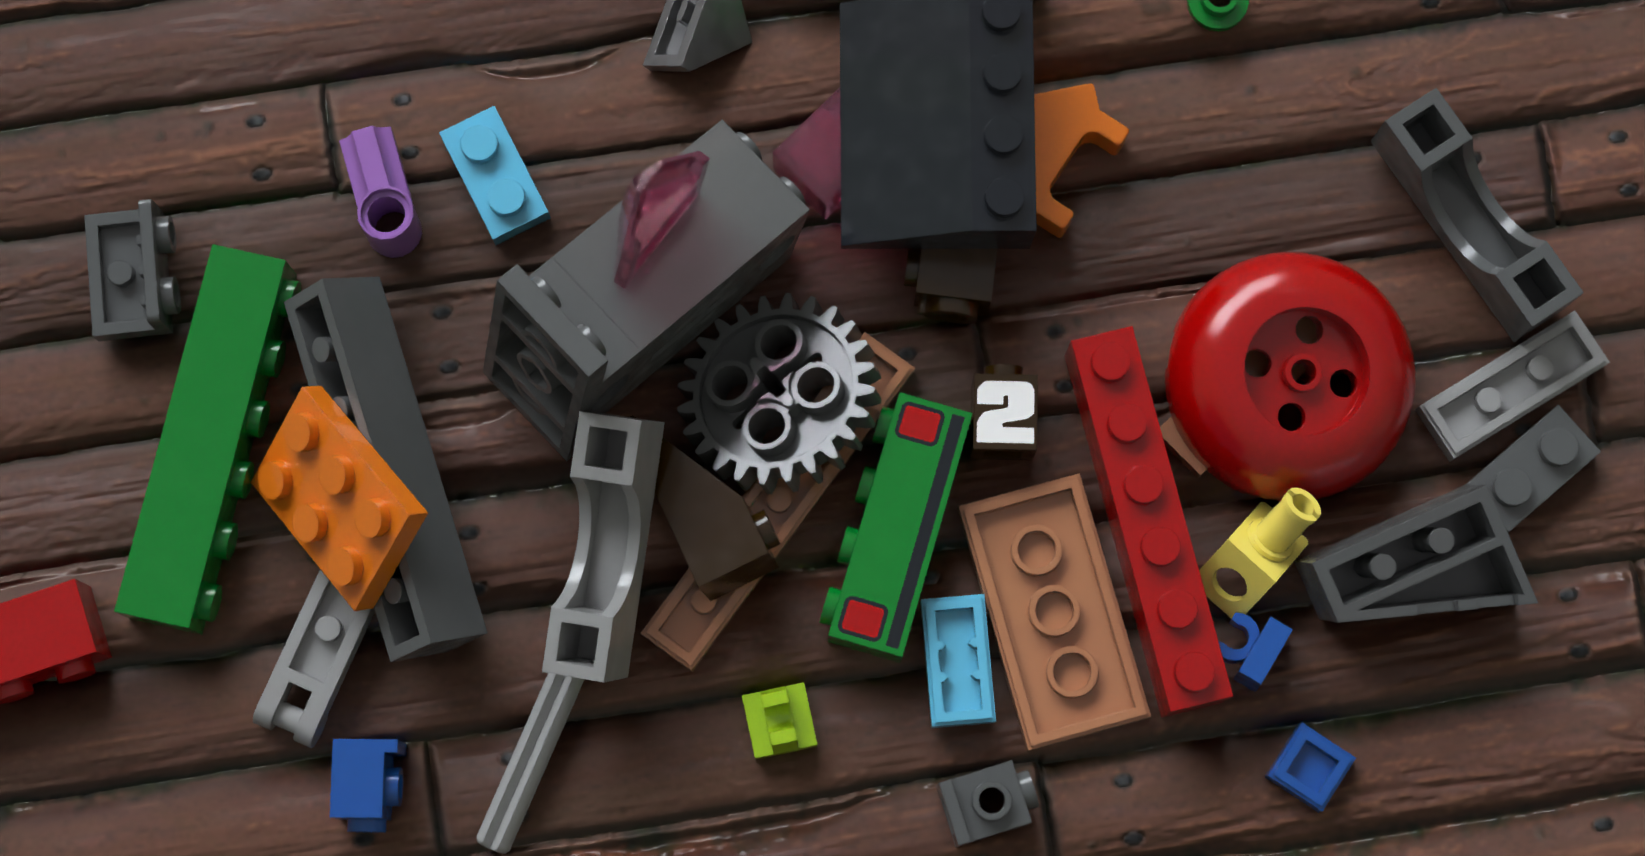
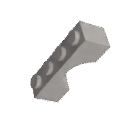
[542,411,665,683]

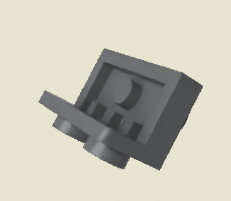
[84,199,181,341]

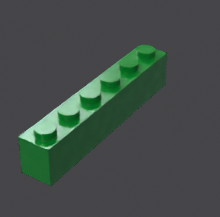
[114,244,301,635]

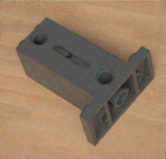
[483,119,810,461]

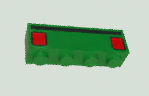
[819,392,973,663]

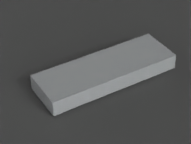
[1415,311,1610,462]

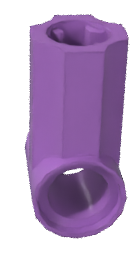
[339,126,422,258]

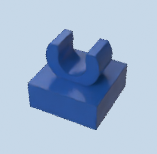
[1219,613,1293,692]

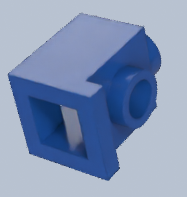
[330,739,407,833]

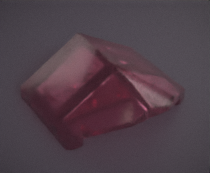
[614,151,710,289]

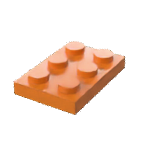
[251,386,428,611]

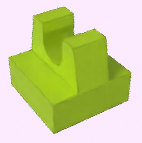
[742,682,818,760]

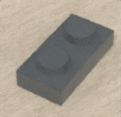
[1465,405,1601,532]

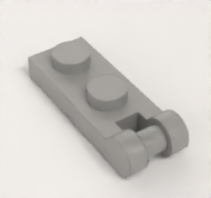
[252,569,375,748]

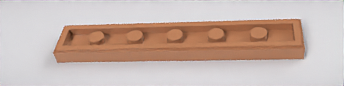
[641,332,915,672]

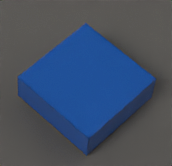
[1265,722,1356,813]

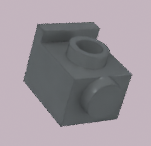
[936,760,1039,848]

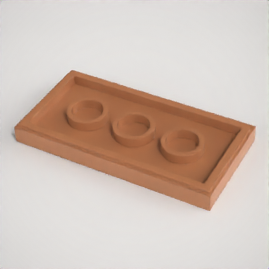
[957,473,1151,752]

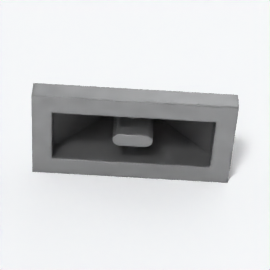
[643,0,753,72]

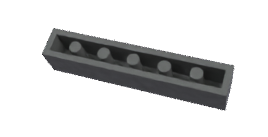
[284,277,488,662]

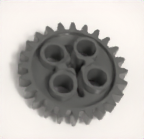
[677,293,882,494]

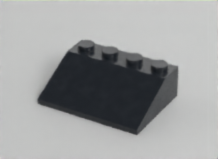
[840,0,1037,249]

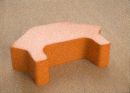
[1034,83,1129,238]

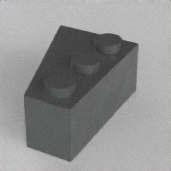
[1294,485,1538,623]

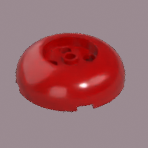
[1165,252,1416,501]

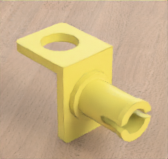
[1199,488,1321,619]

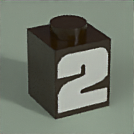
[970,364,1038,460]

